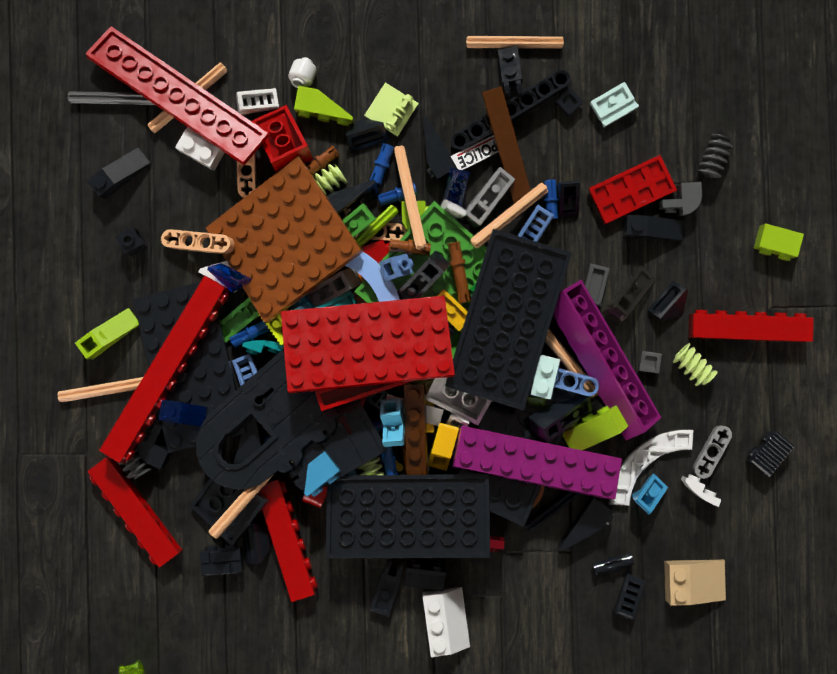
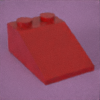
[251,105,313,173]

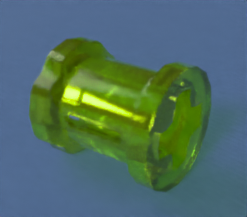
[119,660,145,674]

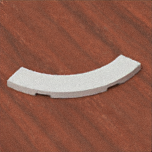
[608,430,693,506]

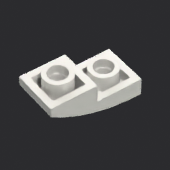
[681,474,721,507]

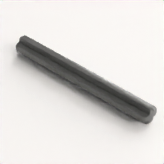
[68,91,155,105]

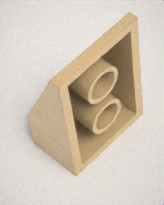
[664,560,726,605]

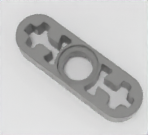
[693,425,732,479]

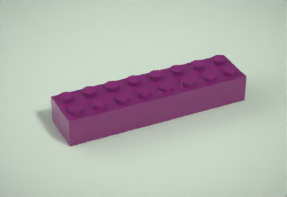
[553,280,662,440]
[452,426,622,500]

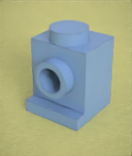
[379,254,413,281]

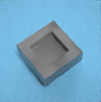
[638,351,662,373]

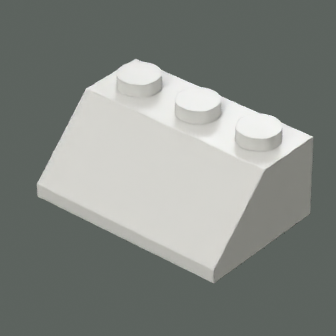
[423,587,470,657]

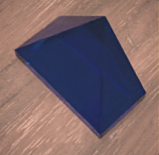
[207,263,252,292]

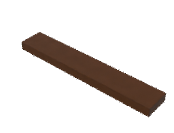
[481,86,531,204]

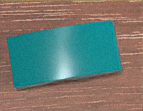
[242,340,284,355]

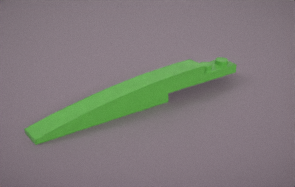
[221,204,376,343]

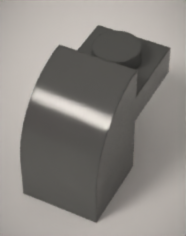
[658,182,702,217]

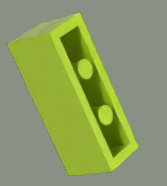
[563,405,628,450]

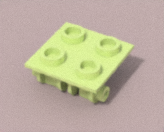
[364,83,418,137]

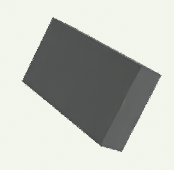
[585,264,610,307]

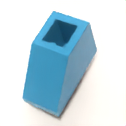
[304,451,341,497]

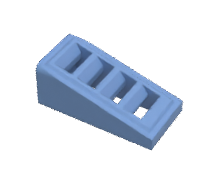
[518,205,554,242]
[232,353,258,386]

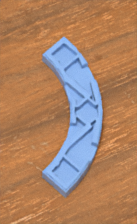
[345,252,400,302]

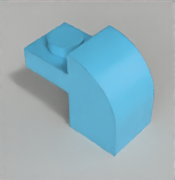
[380,398,405,447]

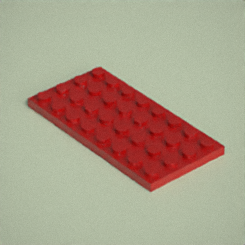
[281,296,455,393]

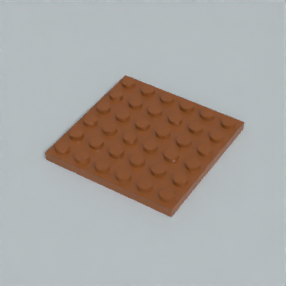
[206,156,363,323]

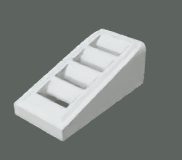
[236,88,279,115]
[441,199,467,220]

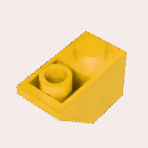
[428,423,459,471]

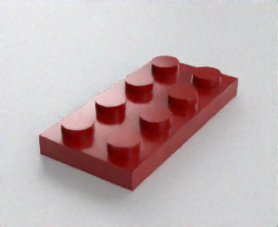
[588,155,677,225]

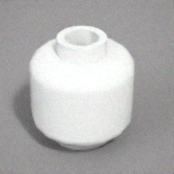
[288,58,317,88]

